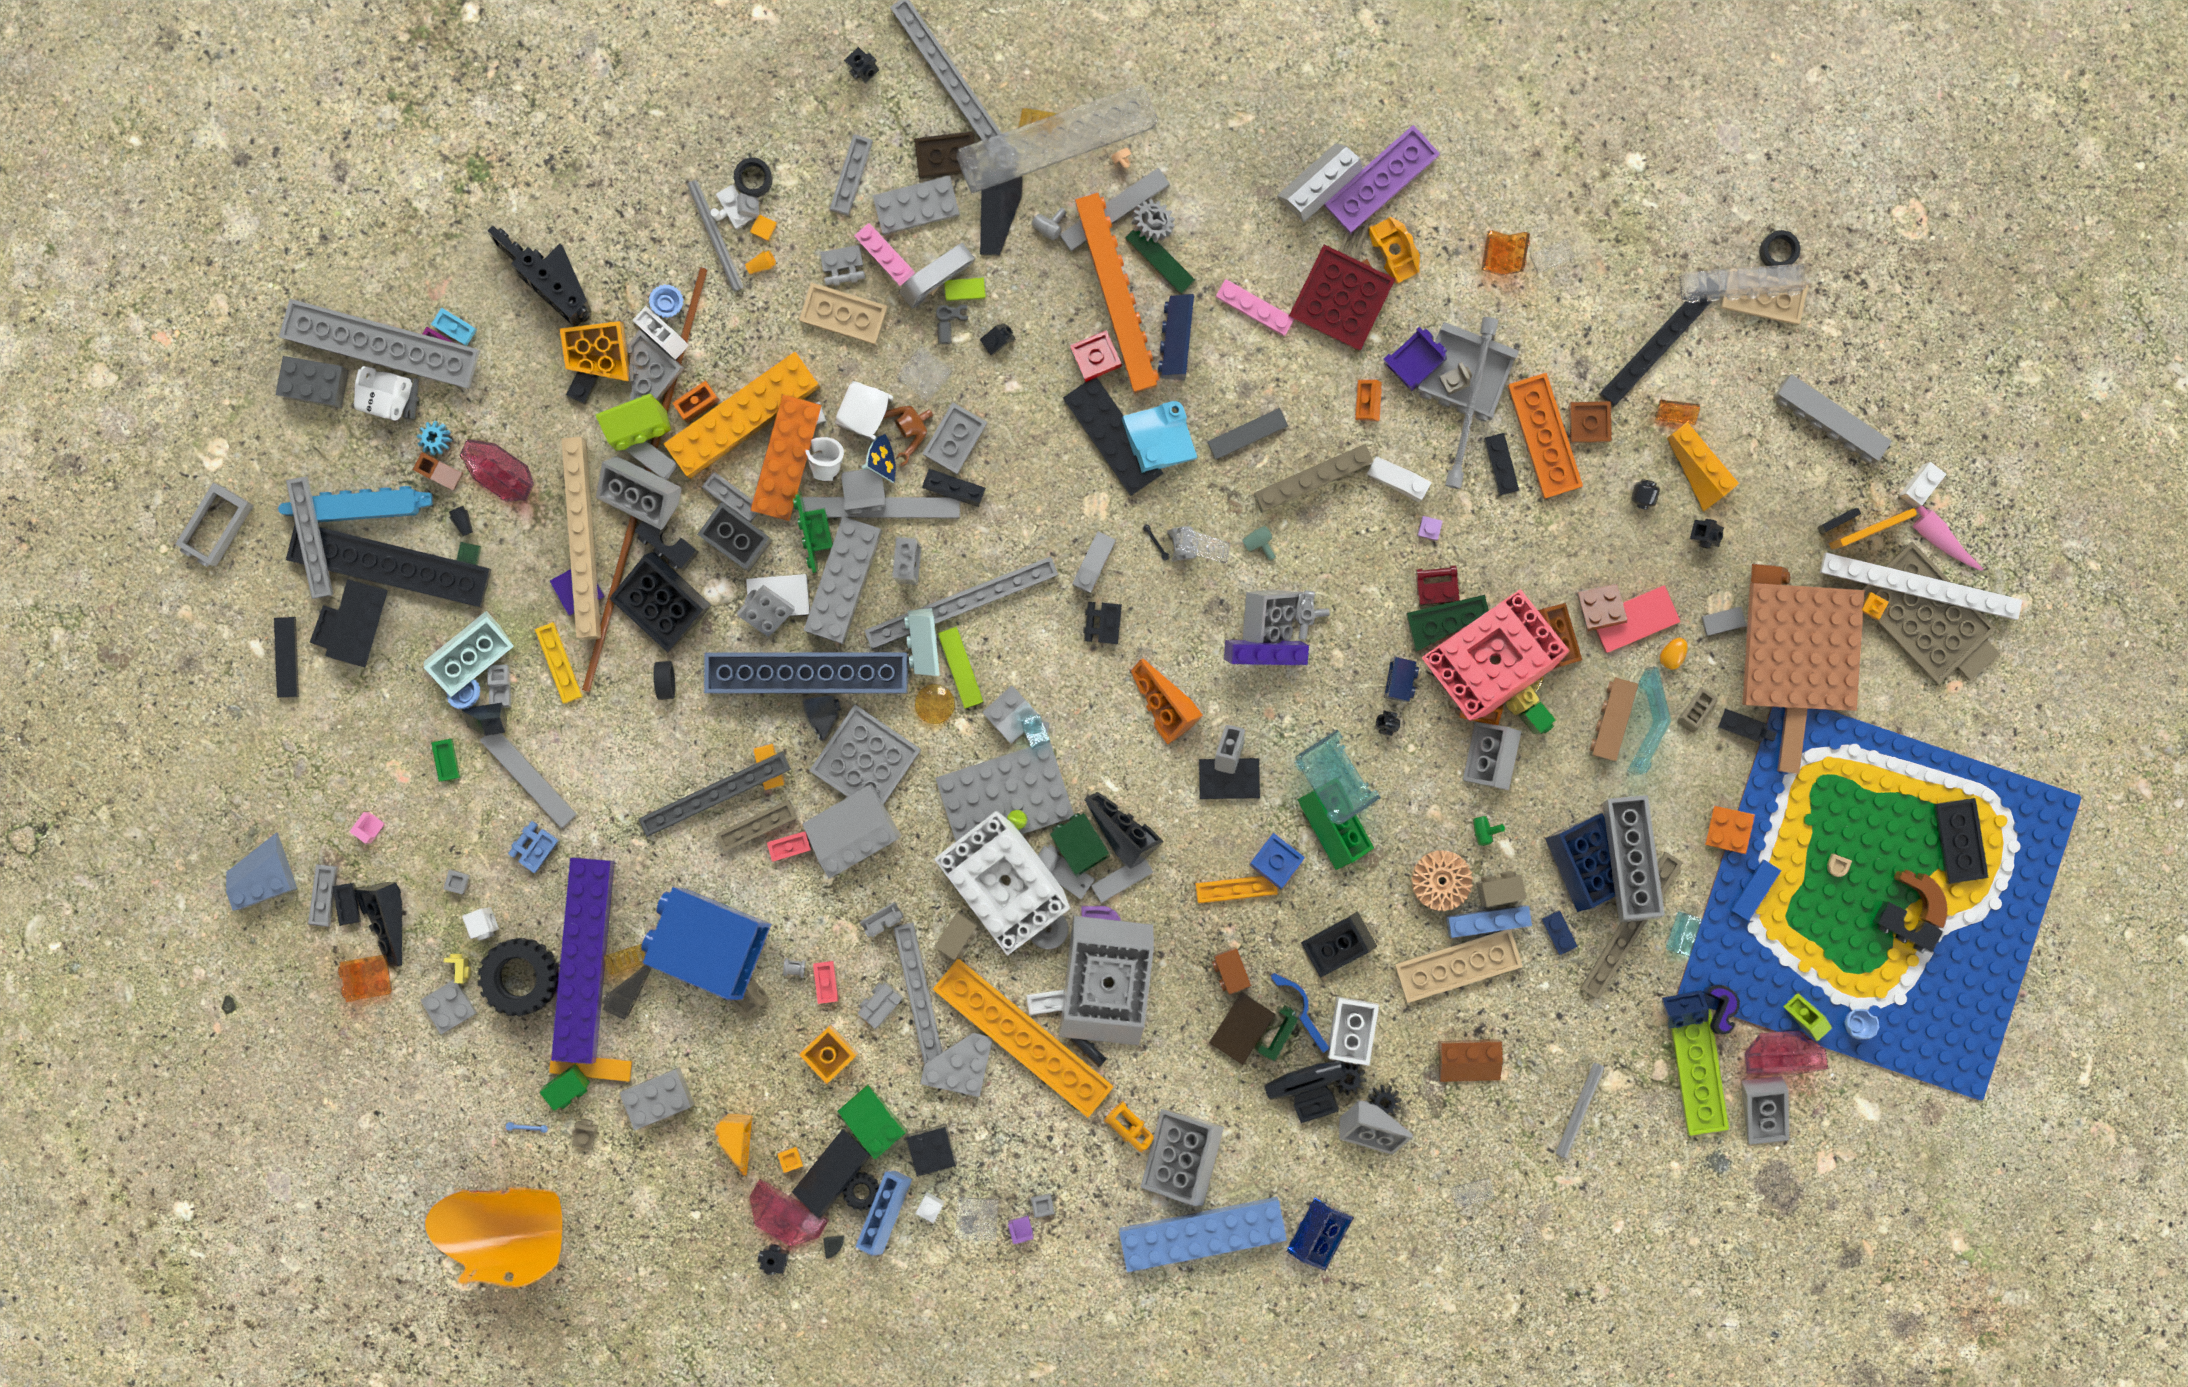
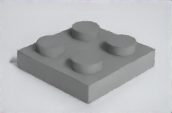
[420,979,477,1034]

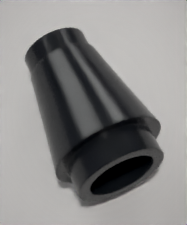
[449,505,473,537]

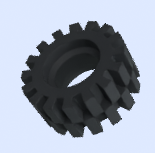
[843,1172,880,1211]

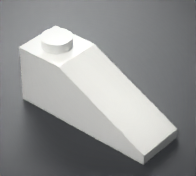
[632,306,689,360]
[1367,456,1432,503]

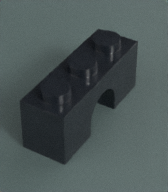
[635,521,699,570]
[1873,901,1943,954]

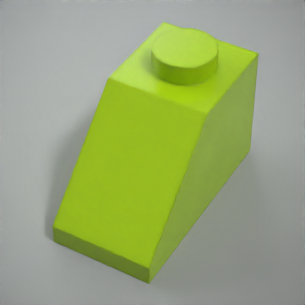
[1783,993,1832,1041]

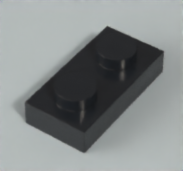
[566,371,599,405]

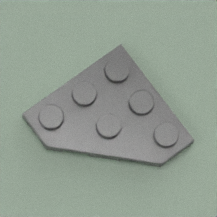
[627,330,684,401]
[920,1032,992,1097]

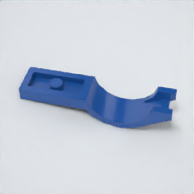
[1270,973,1329,1052]

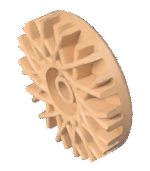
[1411,850,1473,911]

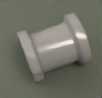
[783,958,806,978]

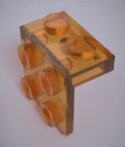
[1481,230,1530,276]
[338,955,392,1002]

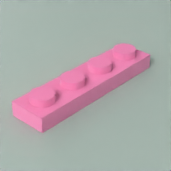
[854,223,915,286]
[1215,279,1294,337]

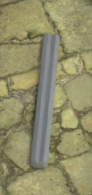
[1556,1063,1604,1158]

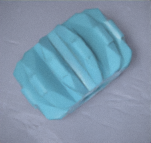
[417,421,452,456]

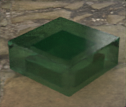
[456,542,482,565]

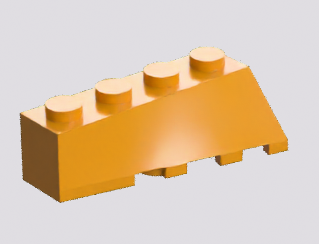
[1667,422,1739,512]

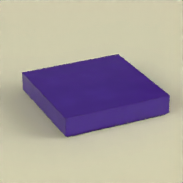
[550,569,605,616]

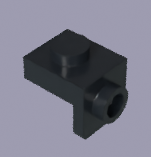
[980,323,1016,355]

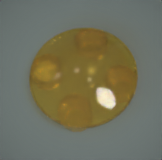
[915,684,955,724]

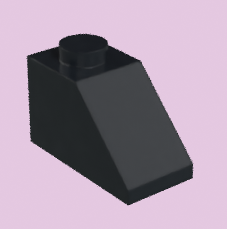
[462,702,507,736]

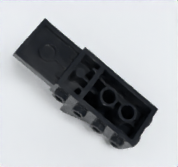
[487,225,592,327]

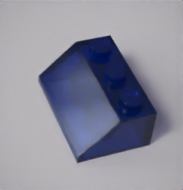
[1286,1198,1354,1271]

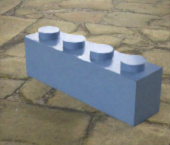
[1446,905,1532,938]
[855,1171,912,1256]

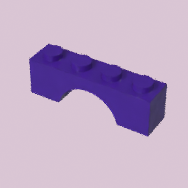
[1224,640,1309,665]

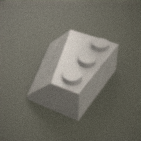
[1242,590,1303,643]

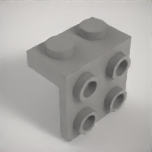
[841,469,886,515]

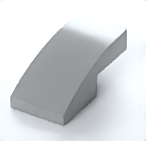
[487,665,511,708]

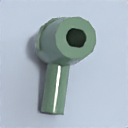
[1242,526,1276,561]

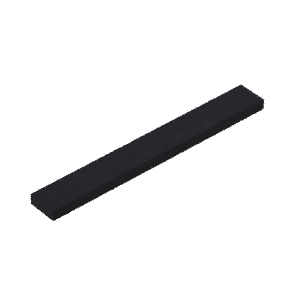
[1599,277,1723,407]

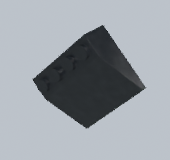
[609,551,712,653]

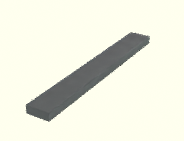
[639,751,792,837]

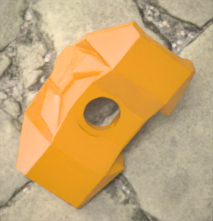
[1368,216,1420,284]

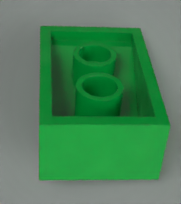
[838,1084,907,1159]

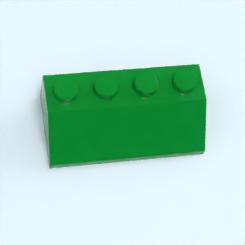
[1297,778,1374,870]

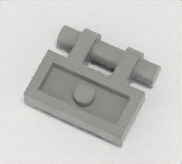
[820,245,865,286]

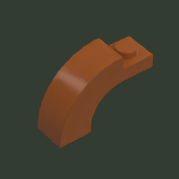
[1894,870,1947,928]

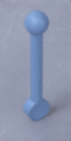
[506,1122,548,1133]

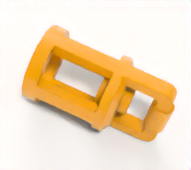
[1103,1101,1154,1153]

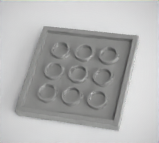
[809,704,922,805]

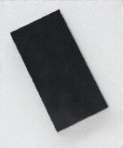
[1934,798,1989,884]
[792,1129,871,1219]

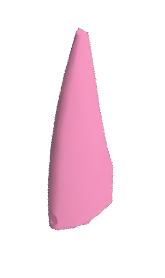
[1912,505,1983,571]

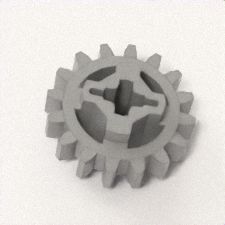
[1131,199,1175,242]

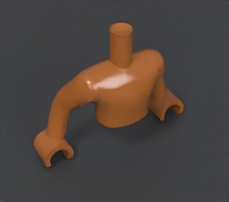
[883,406,933,467]

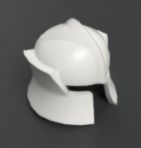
[805,437,844,481]

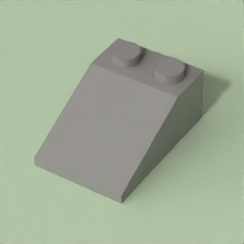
[1742,1076,1789,1145]
[1339,1101,1413,1155]

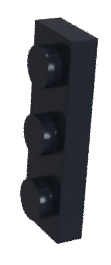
[1484,433,1520,496]
[922,469,986,507]

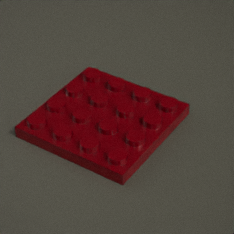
[1289,244,1395,352]

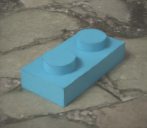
[431,308,477,346]

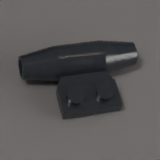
[1265,1060,1346,1123]

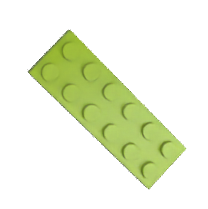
[1671,1009,1729,1136]

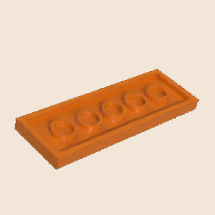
[1507,372,1583,499]
[750,394,822,521]

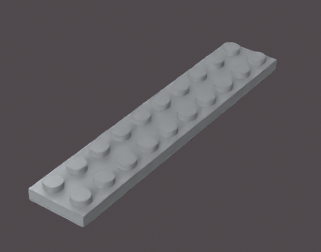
[279,299,480,389]

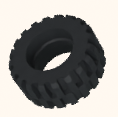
[477,938,559,1017]

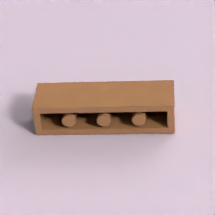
[1590,677,1639,762]

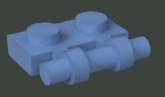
[508,821,560,873]

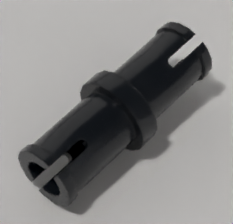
[1070,1038,1107,1068]

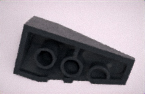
[980,171,1023,256]
[802,696,842,741]
[1084,792,1164,869]
[355,882,402,967]

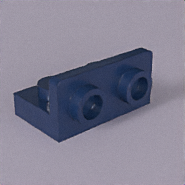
[1662,990,1709,1029]

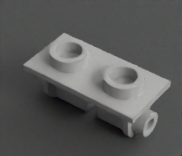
[860,902,904,938]

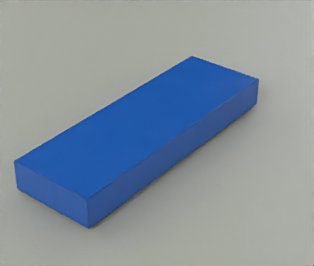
[1730,859,1781,921]

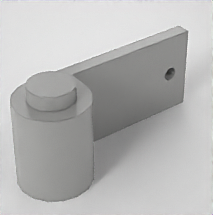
[1038,844,1095,899]

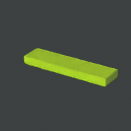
[938,627,984,709]

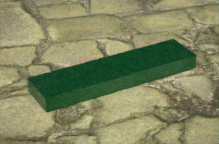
[1125,229,1195,294]

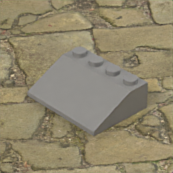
[803,784,902,879]
[1141,1109,1224,1206]

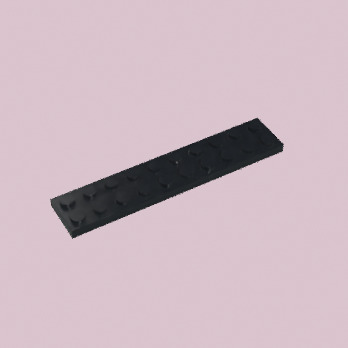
[286,524,491,608]

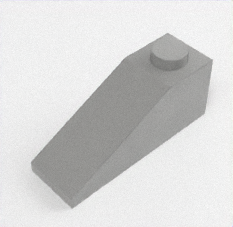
[1072,532,1116,594]

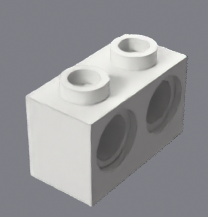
[462,907,499,941]

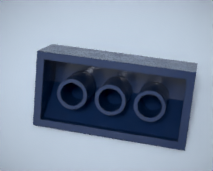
[1158,294,1194,381]

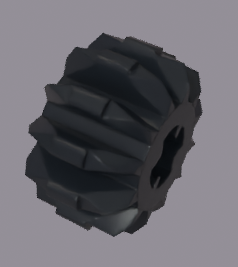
[1333,1062,1367,1096]
[1368,1084,1402,1117]

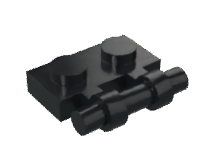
[1083,601,1122,645]

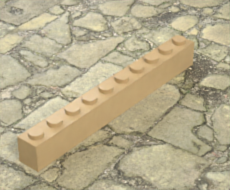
[561,437,601,640]

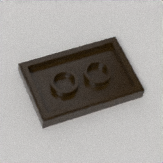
[914,131,978,179]
[1209,992,1276,1065]

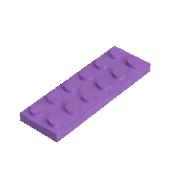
[1324,125,1440,234]

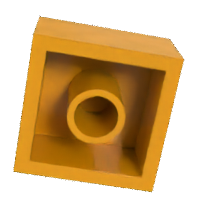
[799,1025,858,1084]

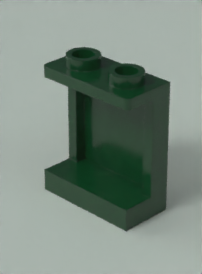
[1255,1005,1299,1062]

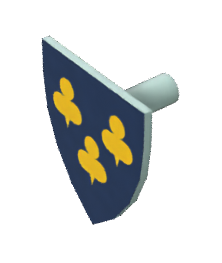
[862,434,896,483]

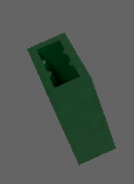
[1050,813,1110,877]

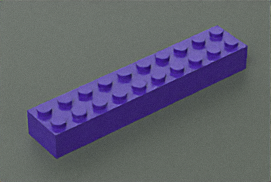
[551,857,615,1064]

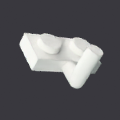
[711,185,753,230]

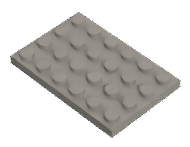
[935,741,1074,841]

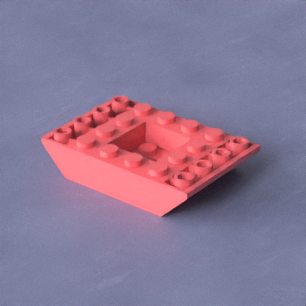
[1422,589,1569,721]

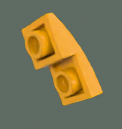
[753,743,785,790]

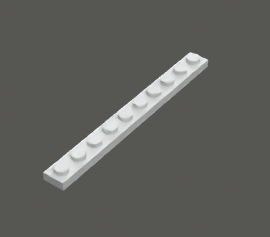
[1820,553,2023,620]

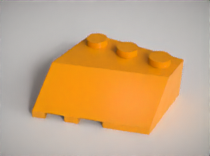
[560,321,629,381]
[715,1114,753,1176]

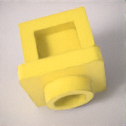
[1506,686,1539,716]
[444,954,471,983]

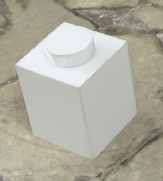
[916,1192,945,1223]

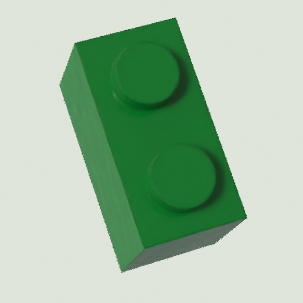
[1519,701,1556,734]
[539,1064,590,1111]

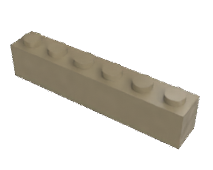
[1254,444,1373,513]

